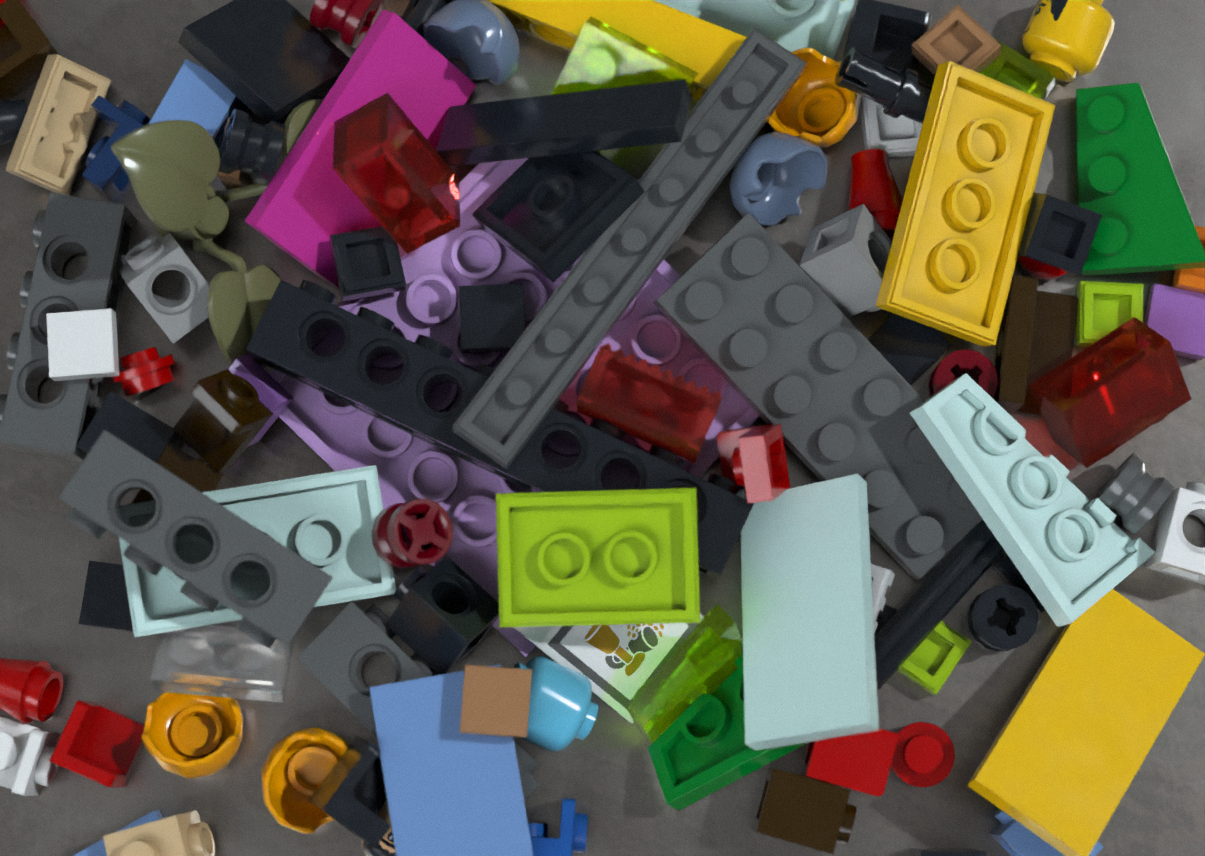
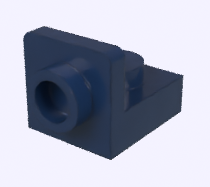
[82,95,151,204]

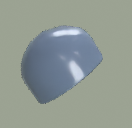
[423,0,520,85]
[730,131,828,226]

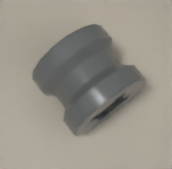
[1094,453,1175,535]

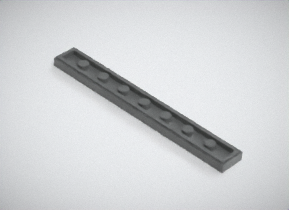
[453,28,807,470]

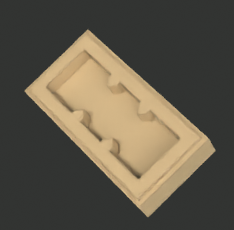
[5,54,111,195]

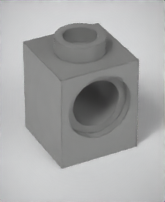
[800,204,892,318]
[118,233,210,344]

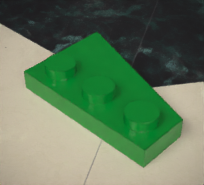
[648,653,808,811]

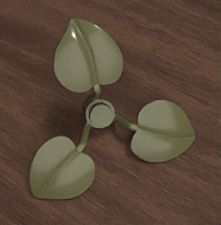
[111,99,324,366]

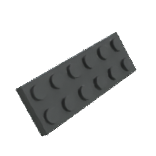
[653,212,982,581]

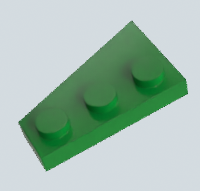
[1076,83,1205,276]

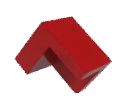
[49,700,145,788]
[800,728,899,797]

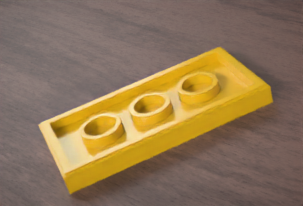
[875,61,1056,347]
[967,589,1205,856]

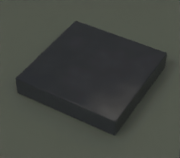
[178,0,350,123]
[472,151,645,283]

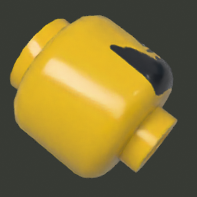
[1022,0,1114,82]

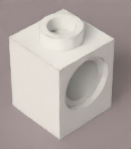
[1145,482,1205,585]

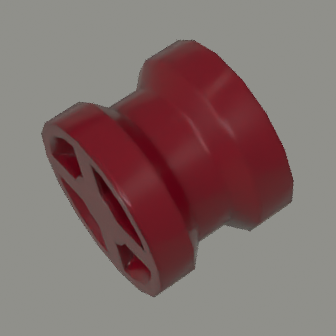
[309,0,385,49]
[927,349,998,398]
[371,499,453,568]

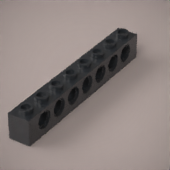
[246,280,754,580]

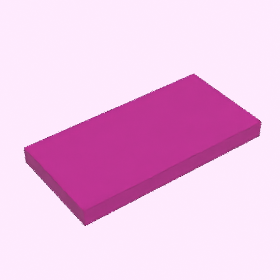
[245,10,477,290]

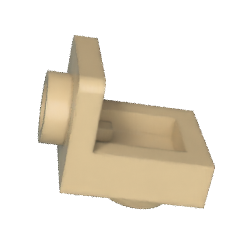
[102,810,215,856]

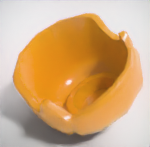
[767,48,862,147]
[141,679,243,779]
[261,727,349,834]

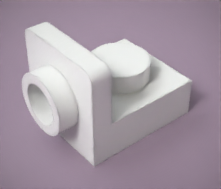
[0,715,60,796]

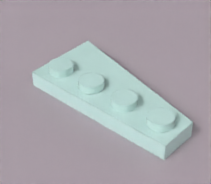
[910,374,1156,627]

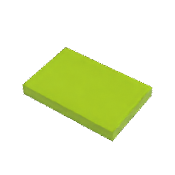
[496,488,700,627]

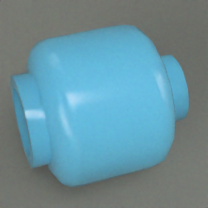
[513,656,598,752]

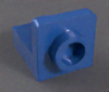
[528,798,588,856]

